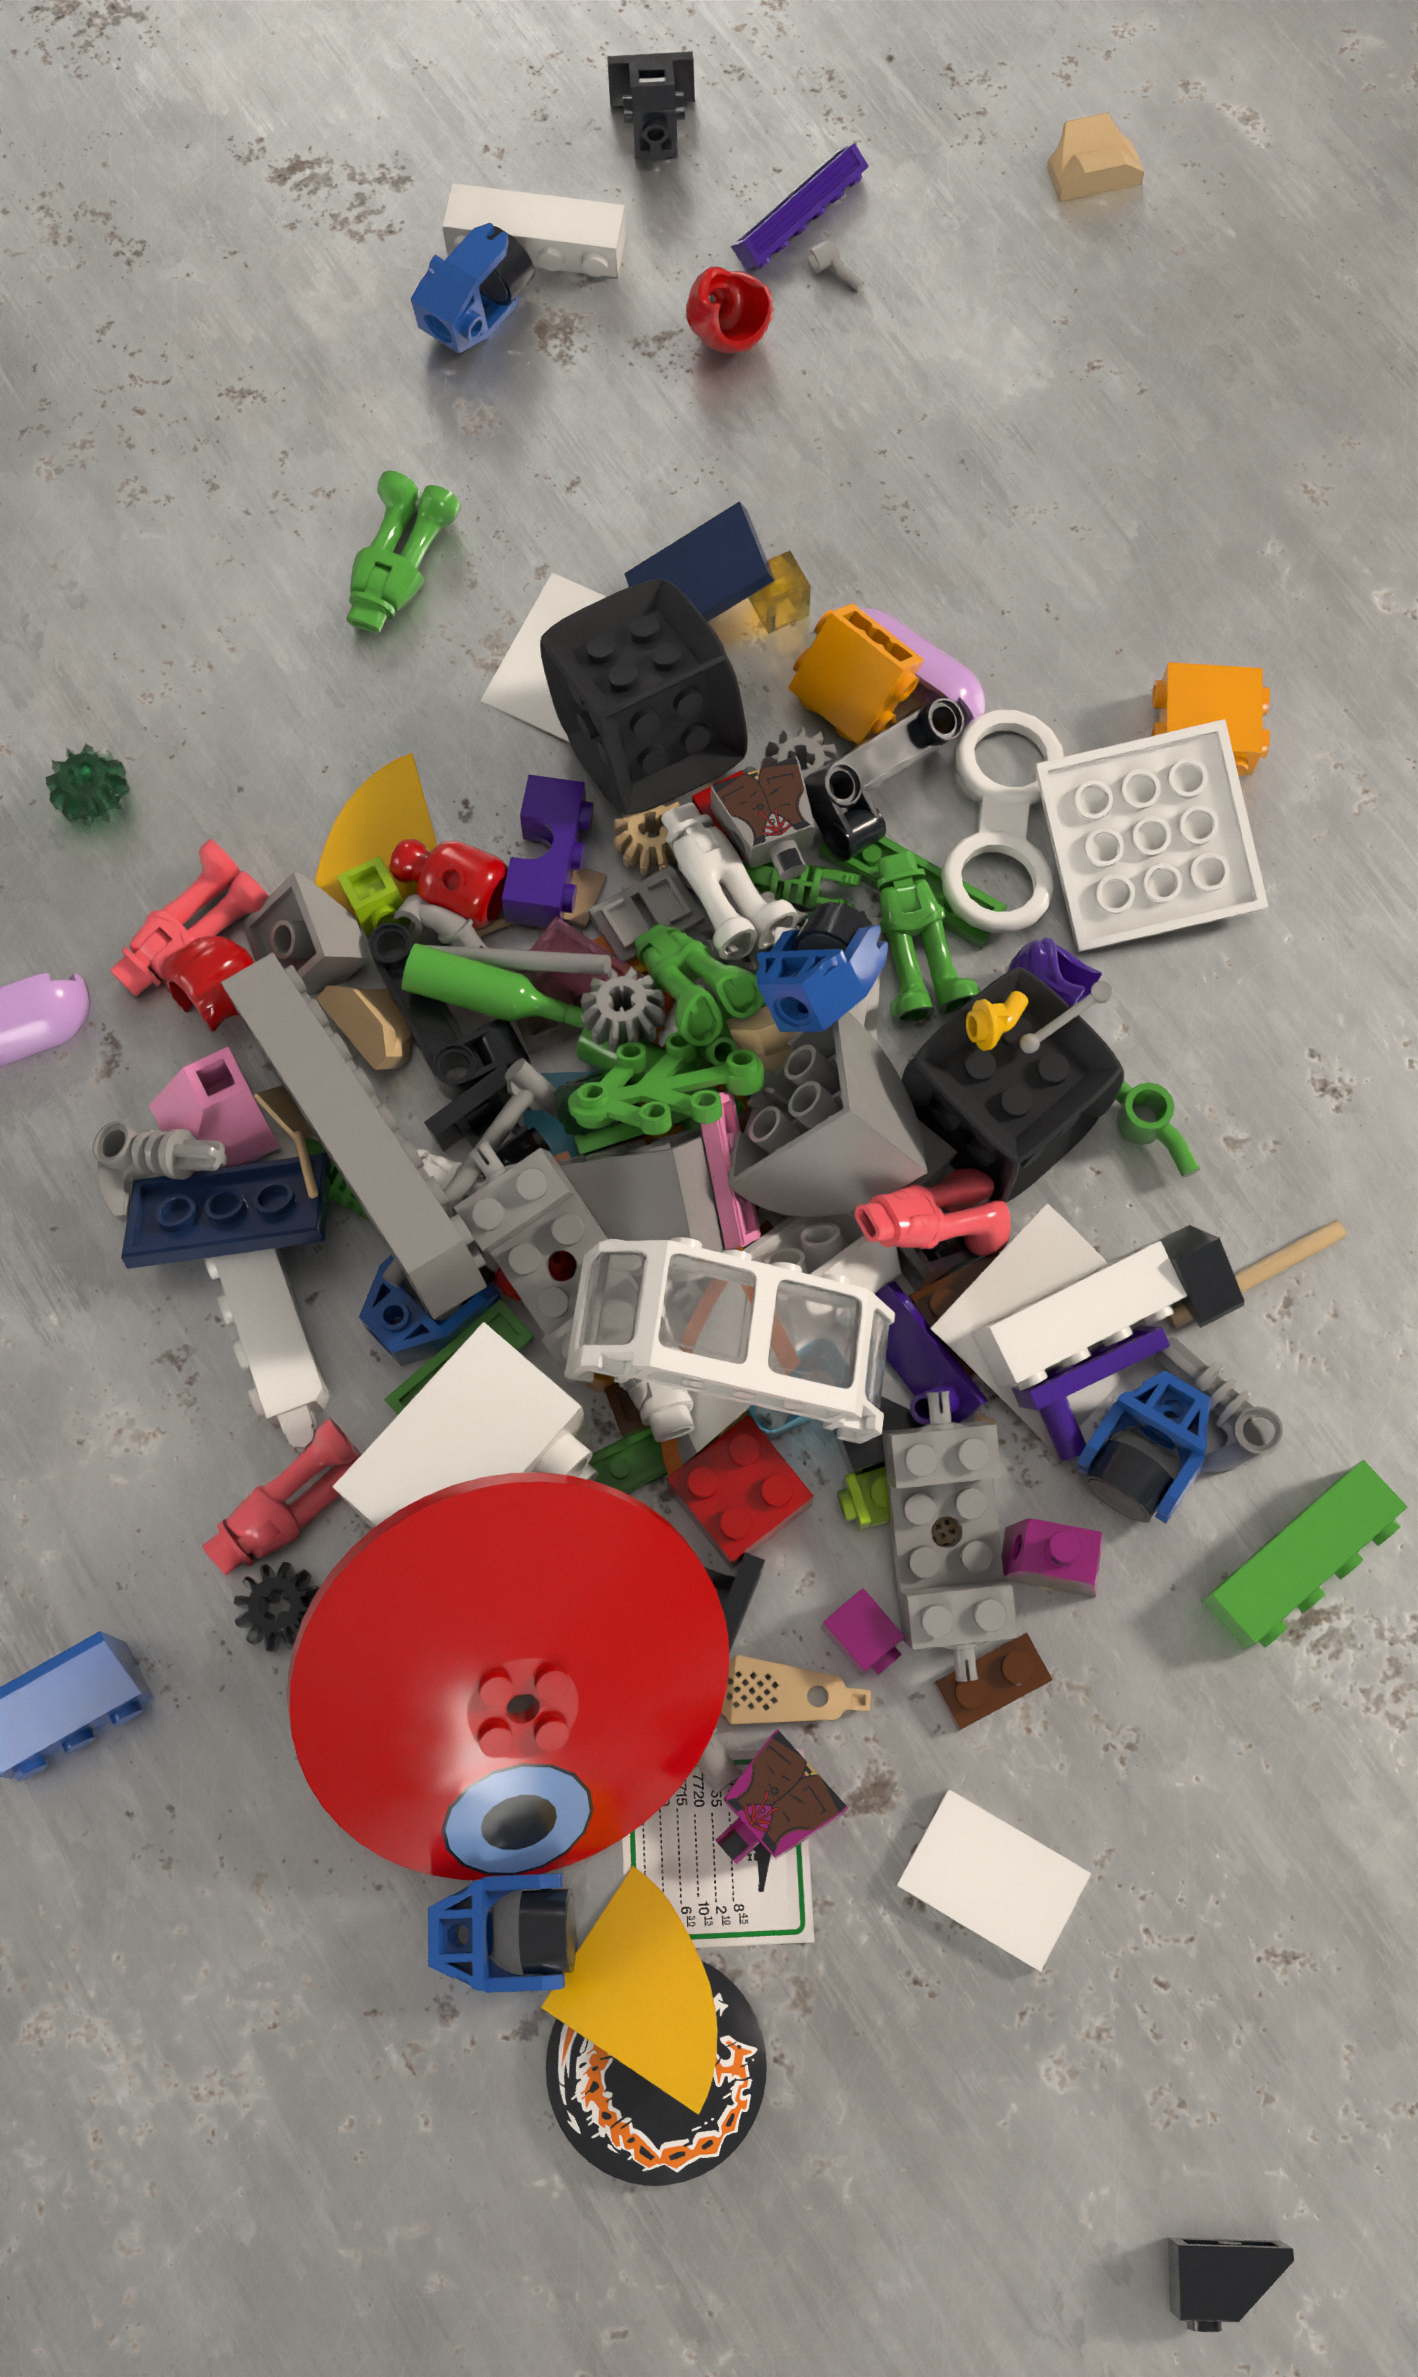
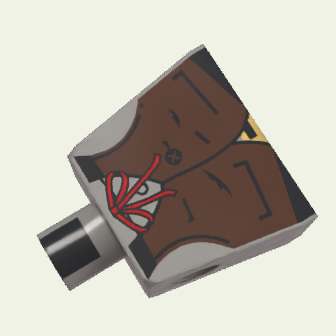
[711,756,815,880]

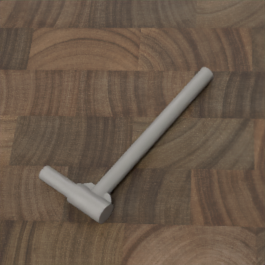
[382,1058,589,1288]

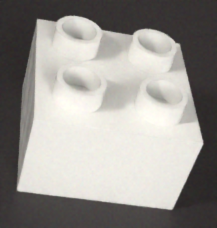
[333,1322,598,1528]

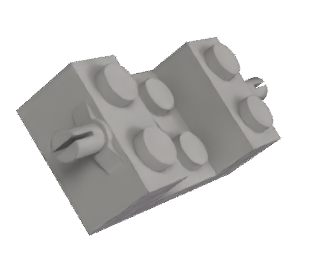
[453,1141,665,1391]
[882,1391,1018,1682]

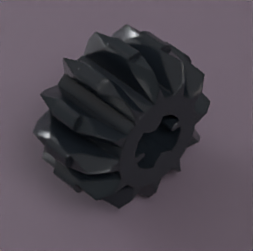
[234,1562,320,1653]

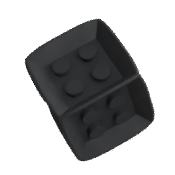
[540,579,748,815]
[902,967,1125,1203]

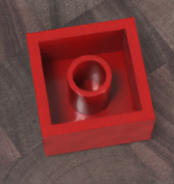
[666,1415,814,1570]

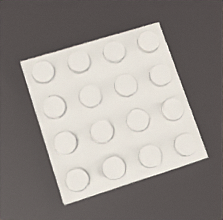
[1034,719,1269,953]

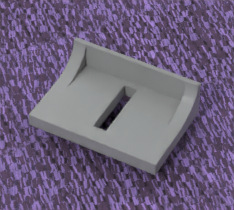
[588,865,705,966]

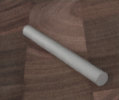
[427,945,611,975]

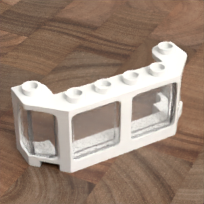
[564,1237,895,1444]

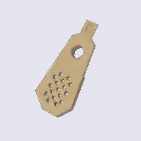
[721,1655,871,1725]

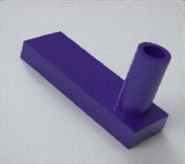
[875,1281,988,1424]
[1011,1325,1170,1461]

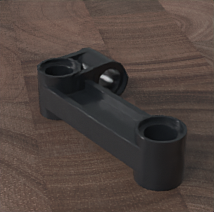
[804,698,964,861]
[368,922,531,1100]

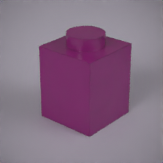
[821,1588,905,1676]

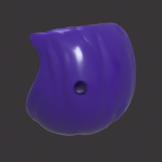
[1007,937,1102,1007]

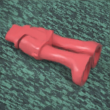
[109,839,269,997]
[855,1168,1011,1256]
[202,1418,362,1575]

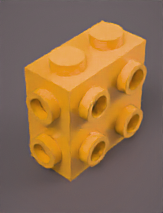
[788,603,924,745]
[1151,662,1270,777]

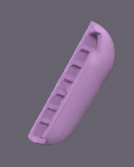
[860,608,985,730]
[0,973,90,1067]

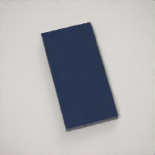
[121,1153,331,1269]

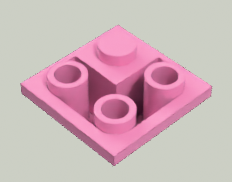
[149,1046,280,1171]

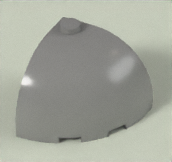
[728,1012,928,1217]
[557,1128,731,1283]

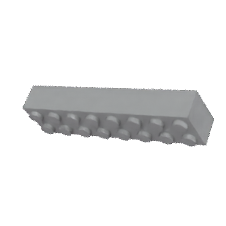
[221,952,487,1319]

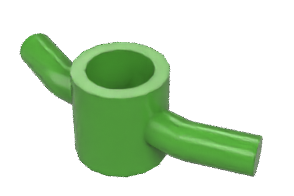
[1115,1081,1200,1178]

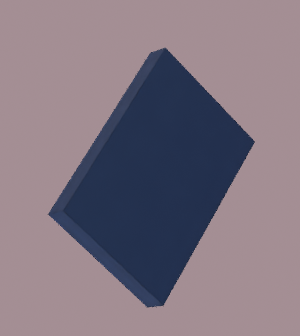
[624,501,775,622]

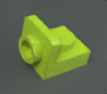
[337,856,411,941]
[837,1467,890,1532]

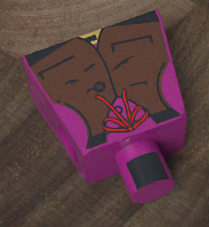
[1001,1518,1103,1598]
[715,1729,848,1865]

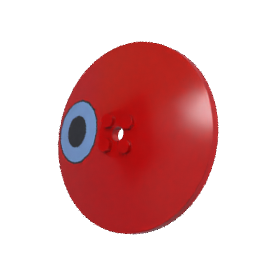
[287,1472,729,1881]

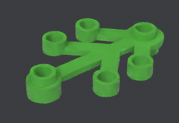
[568,1032,765,1135]

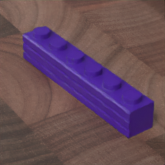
[730,143,869,270]

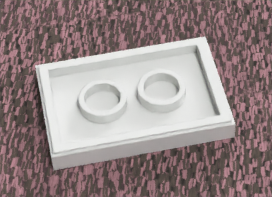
[896,1789,1092,1972]

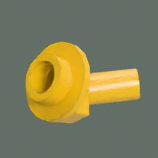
[966,991,1028,1051]

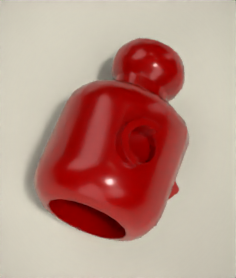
[389,838,508,929]

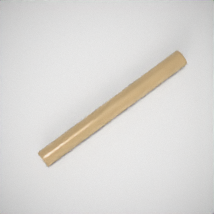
[1166,1220,1346,1329]

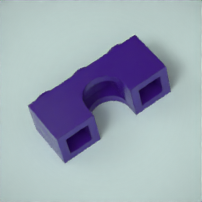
[502,774,594,930]

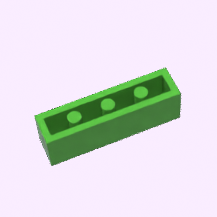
[1201,1459,1408,1649]

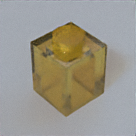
[748,550,811,634]

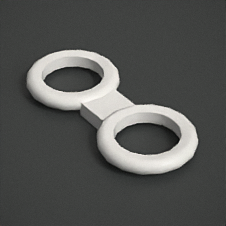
[941,710,1064,933]

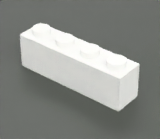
[442,183,626,278]
[972,1241,1188,1390]

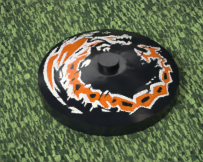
[545,1960,767,2186]

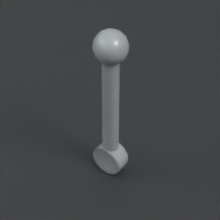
[1019,981,1112,1053]

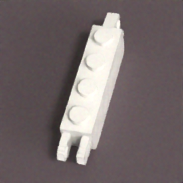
[203,1248,330,1455]

